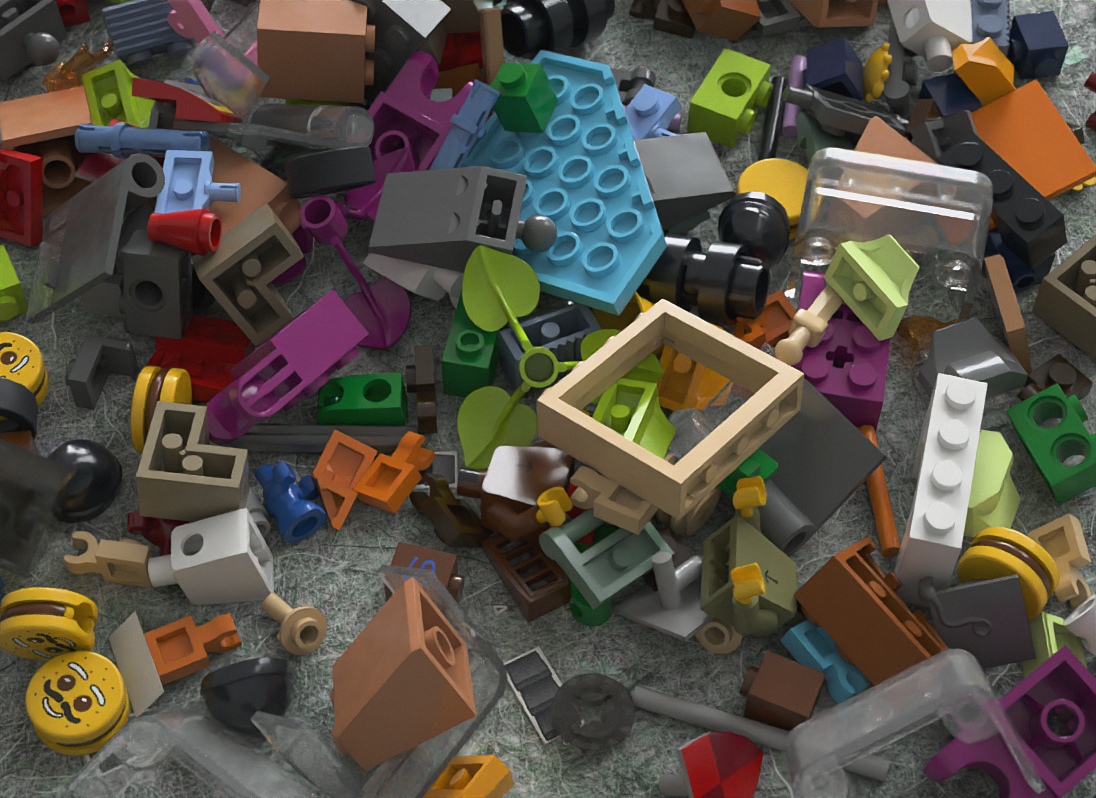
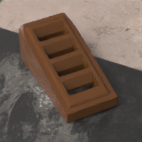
[480,533,572,623]

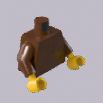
[457,408,592,544]

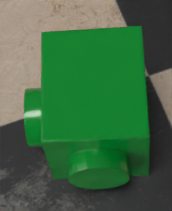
[490,63,558,133]

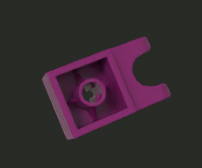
[343,51,474,171]
[791,270,890,432]
[203,289,369,446]
[922,645,1096,798]

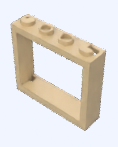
[536,298,804,520]

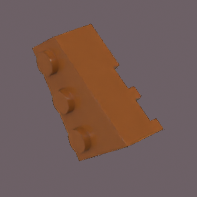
[793,536,958,713]

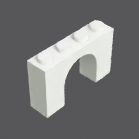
[894,373,988,608]

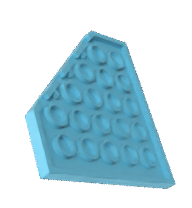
[462,50,667,316]

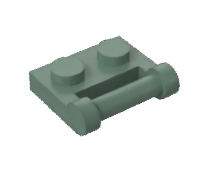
[539,507,674,610]

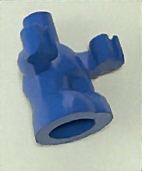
[254,461,327,544]

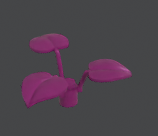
[271,147,415,350]

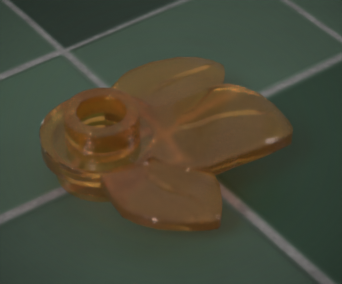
[42,38,113,93]

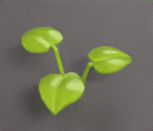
[457,245,664,469]

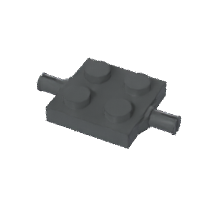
[782,84,909,139]

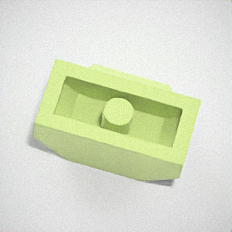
[823,234,919,341]
[963,430,1021,537]

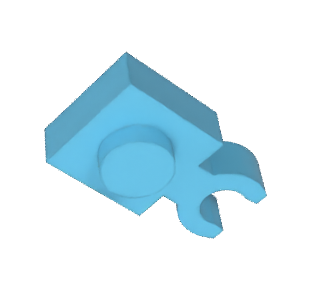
[780,620,871,705]

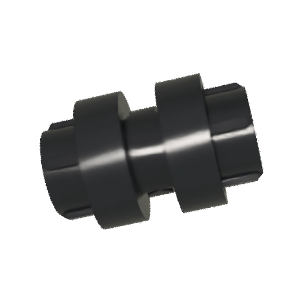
[501,0,615,61]
[636,233,770,327]

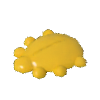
[863,43,892,103]

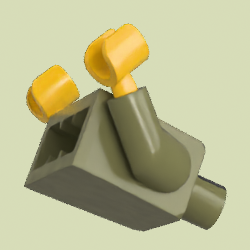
[700,476,808,638]

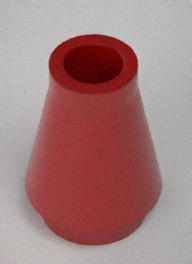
[147,208,222,256]

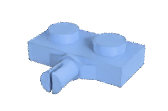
[624,84,682,140]
[154,150,241,214]

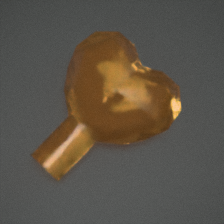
[896,315,971,359]

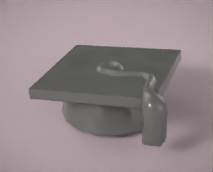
[918,574,1036,669]

